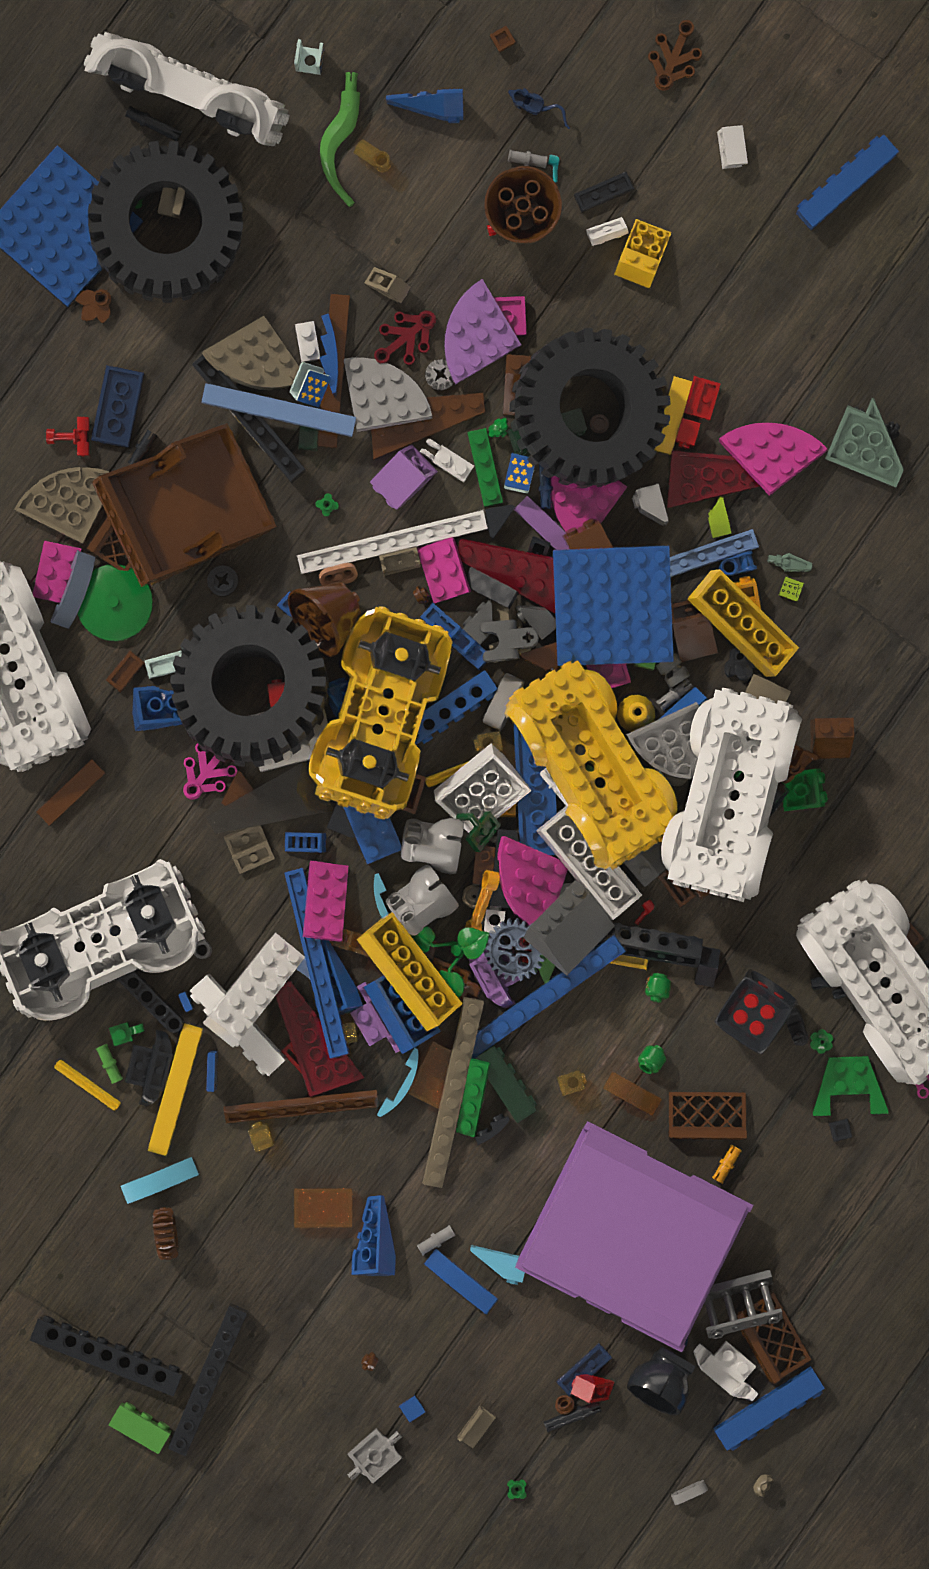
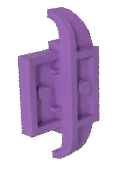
[469,947,520,1008]
[350,982,400,1053]

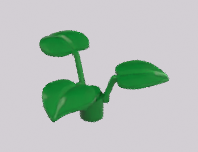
[410,925,489,998]

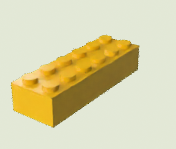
[688,569,799,677]
[357,912,462,1031]

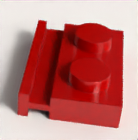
[683,376,721,421]

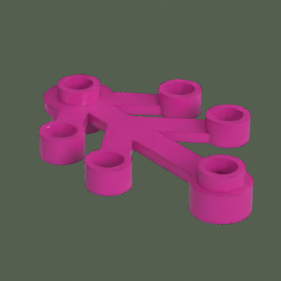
[183,743,238,800]

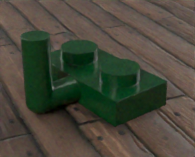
[456,811,501,852]

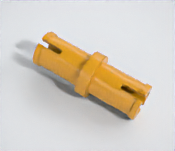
[712,1145,742,1184]

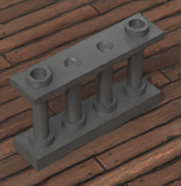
[704,1270,783,1339]

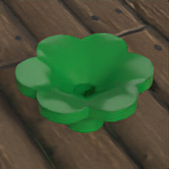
[488,418,508,438]
[810,1029,833,1054]

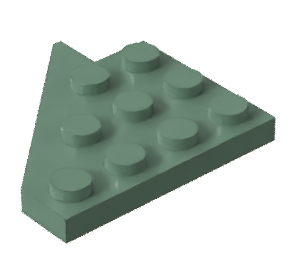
[825,398,904,487]

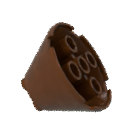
[485,166,562,244]
[288,582,361,657]

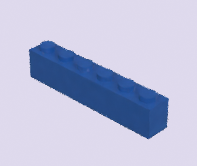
[796,135,899,230]
[713,1366,825,1451]

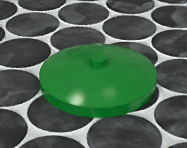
[77,565,153,641]

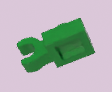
[109,1022,145,1046]

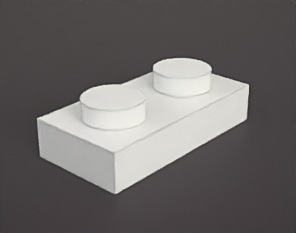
[586,217,629,246]
[295,321,320,362]

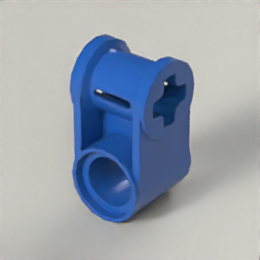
[719,550,757,577]

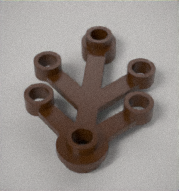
[648,20,702,91]

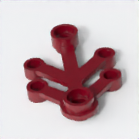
[374,311,436,366]

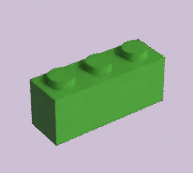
[109,1402,172,1454]

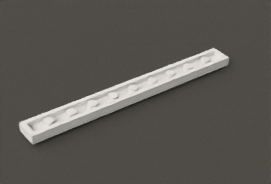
[297,510,488,574]

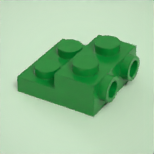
[782,768,828,811]

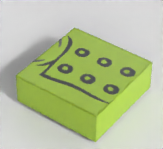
[779,577,804,602]

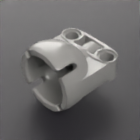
[401,818,464,874]
[386,864,459,935]

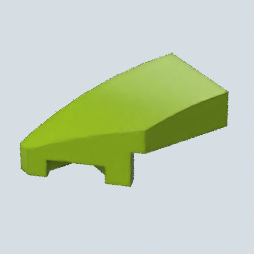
[708,496,731,538]

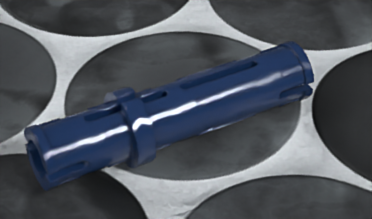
[538,464,553,509]

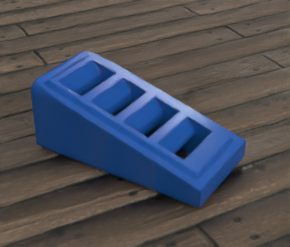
[285,832,326,853]

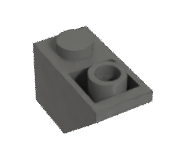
[463,601,492,645]
[515,605,556,639]

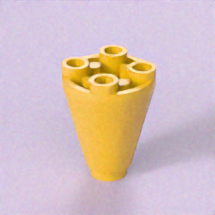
[617,695,655,732]

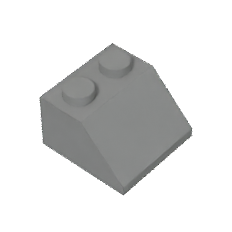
[632,484,668,526]

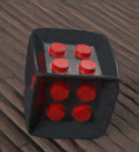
[714,969,798,1054]

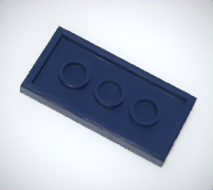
[91,365,144,448]

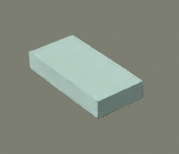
[145,651,182,679]

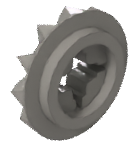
[425,359,454,390]

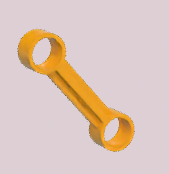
[465,870,500,931]

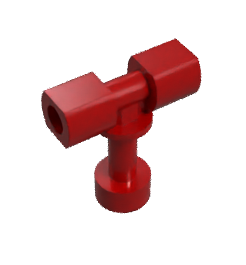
[46,417,90,456]

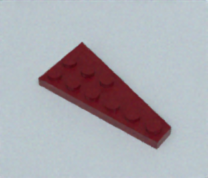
[667,451,760,508]
[458,539,555,613]
[275,981,364,1097]

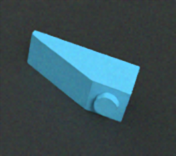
[470,1245,525,1285]

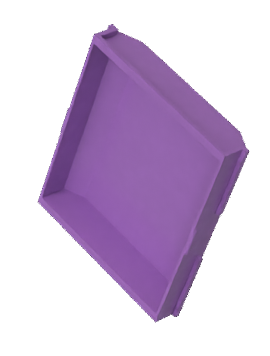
[515,1121,753,1352]

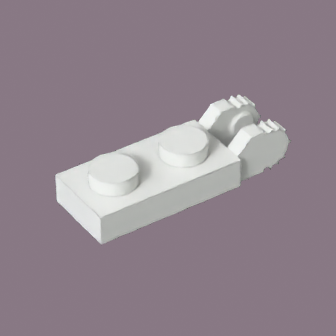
[420,438,474,483]

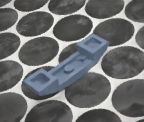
[50,550,95,629]

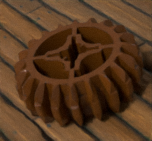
[153,1207,179,1260]

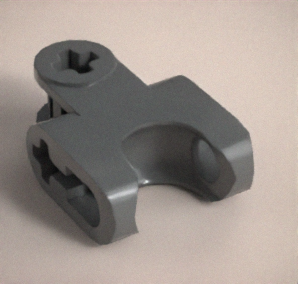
[480,620,539,662]

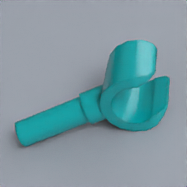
[548,155,559,182]

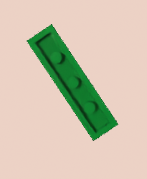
[467,428,503,507]
[456,1058,491,1137]

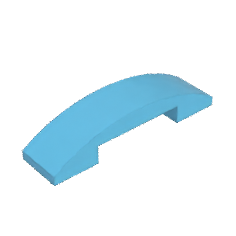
[374,873,389,918]
[377,1047,419,1117]
[121,1157,199,1204]

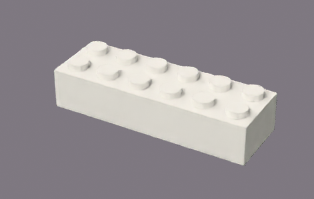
[537,806,642,920]
[203,933,305,1047]
[190,974,287,1076]

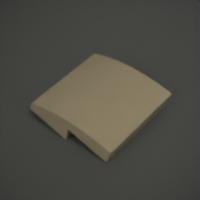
[745,674,791,704]
[224,821,275,874]

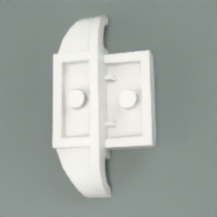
[693,1341,758,1401]

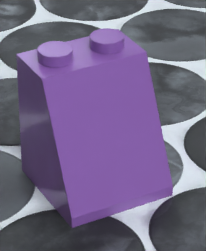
[370,444,438,510]

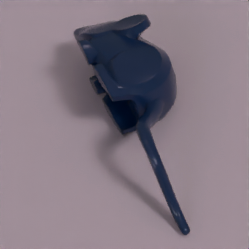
[508,88,570,129]

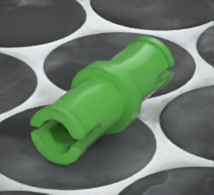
[96,1044,123,1084]

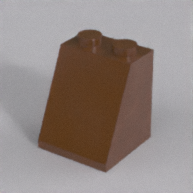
[562,519,613,549]
[810,718,854,759]

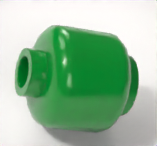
[645,973,672,1003]
[638,1045,666,1074]

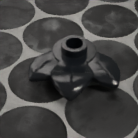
[724,647,758,683]

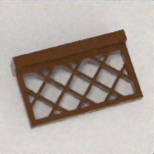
[87,517,131,571]
[668,1092,747,1140]
[736,1292,811,1384]

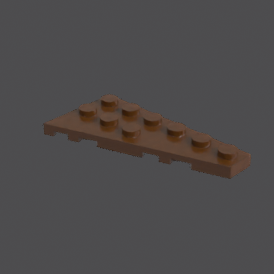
[371,393,485,460]

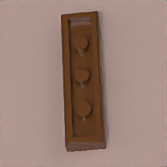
[37,759,106,826]

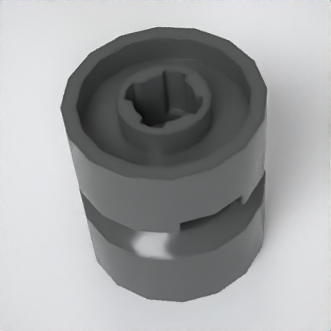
[656,653,690,688]

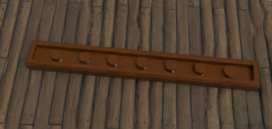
[318,294,350,448]
[224,1090,379,1123]

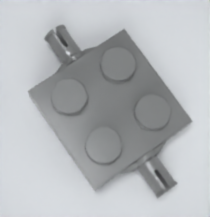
[347,1428,402,1483]

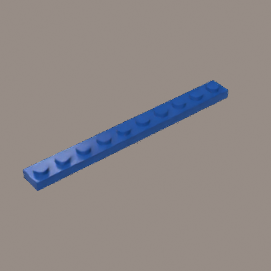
[284,868,350,1059]
[471,935,626,1059]

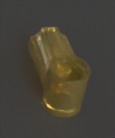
[353,139,391,172]

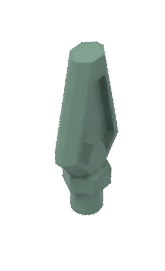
[767,553,812,572]

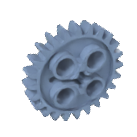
[485,918,546,981]

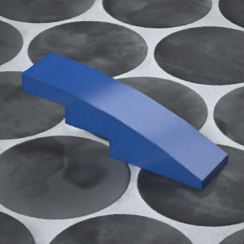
[320,314,339,396]
[420,603,487,670]
[424,1249,498,1314]

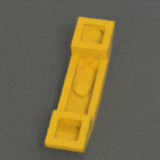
[654,376,692,455]

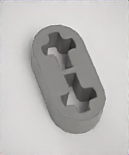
[671,1480,708,1505]

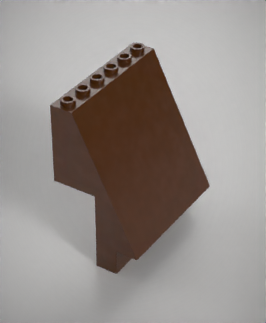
[92,423,277,587]

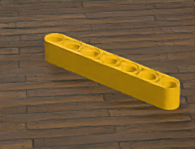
[148,1023,203,1156]

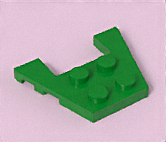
[813,1056,888,1116]

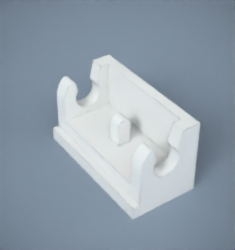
[717,125,748,169]

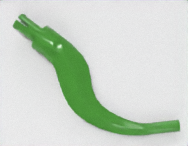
[320,72,360,207]

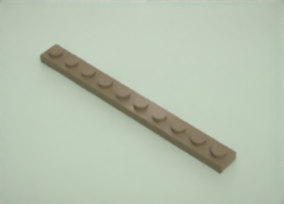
[422,997,484,1188]

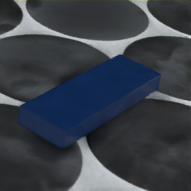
[556,1343,612,1397]

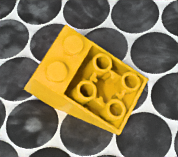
[614,219,671,288]

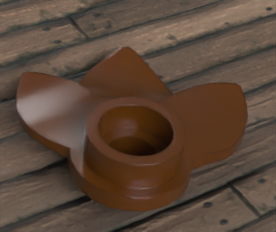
[75,289,111,323]

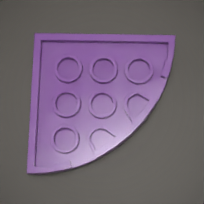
[445,279,521,385]

